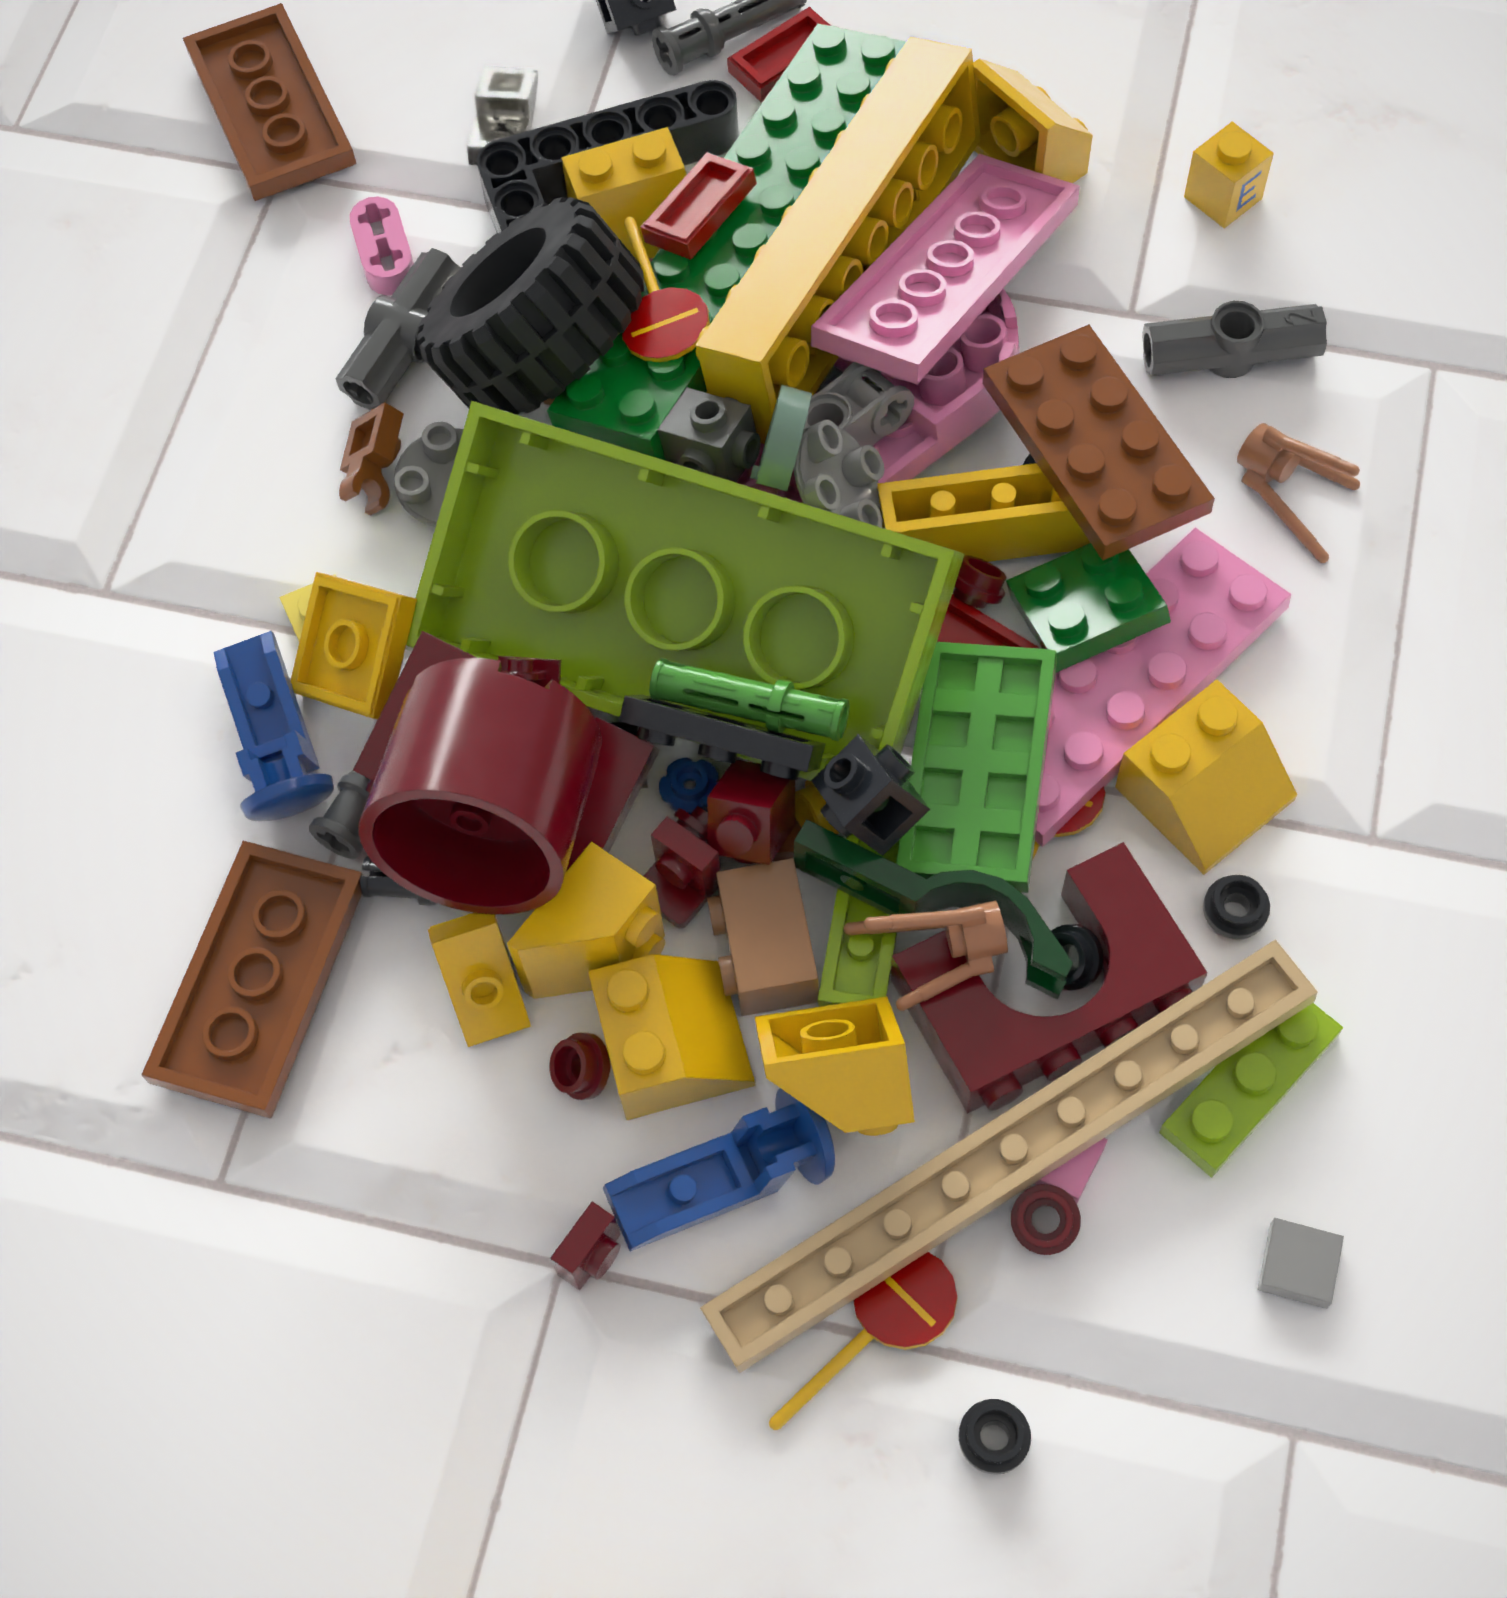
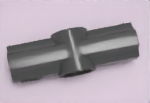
[335,248,462,410]
[1142,300,1327,378]

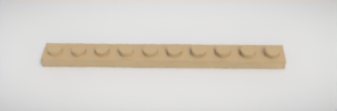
[700,939,1318,1373]

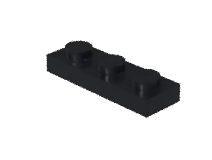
[619,695,826,780]

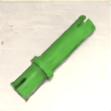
[649,658,850,741]

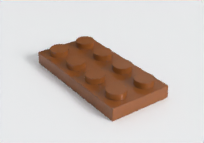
[182,3,357,201]
[982,324,1215,560]
[141,840,364,1119]

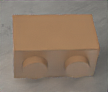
[707,858,819,1016]

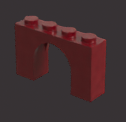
[353,631,660,872]
[891,842,1208,1114]

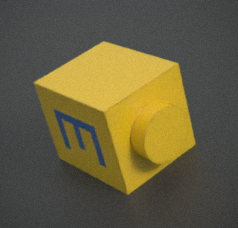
[1184,121,1274,229]

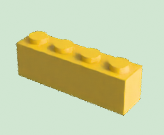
[877,463,1090,562]

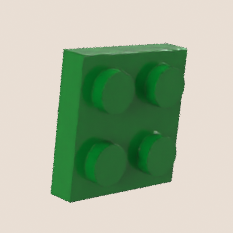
[1006,543,1171,673]

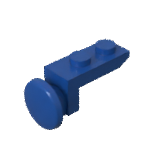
[213,631,334,821]
[602,1088,835,1252]

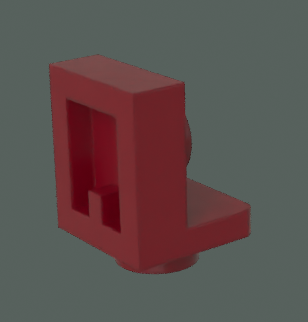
[643,816,721,929]

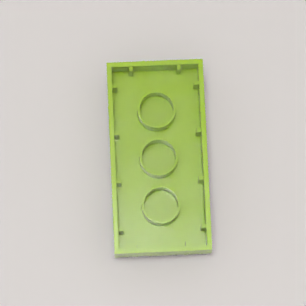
[406,401,965,781]

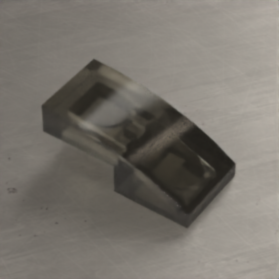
[467,66,538,165]

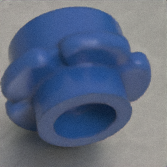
[659,757,719,814]

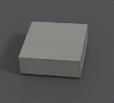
[1257,1217,1344,1309]

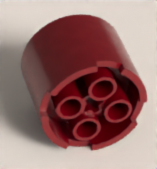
[359,658,602,915]

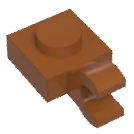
[339,402,404,516]

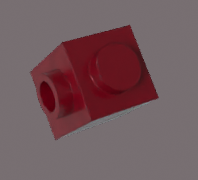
[707,759,796,865]

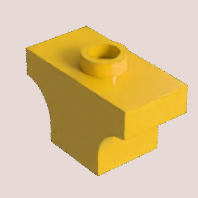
[428,913,531,1047]

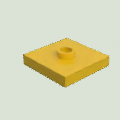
[290,572,417,720]

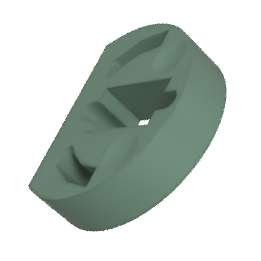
[750,385,812,491]

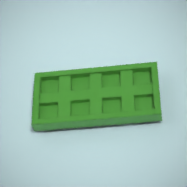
[896,642,1057,893]

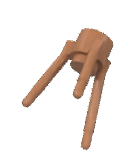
[1237,423,1360,563]
[844,900,1008,1011]

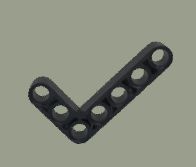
[476,80,739,233]

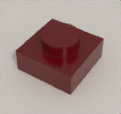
[550,1201,621,1291]

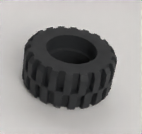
[417,197,644,415]

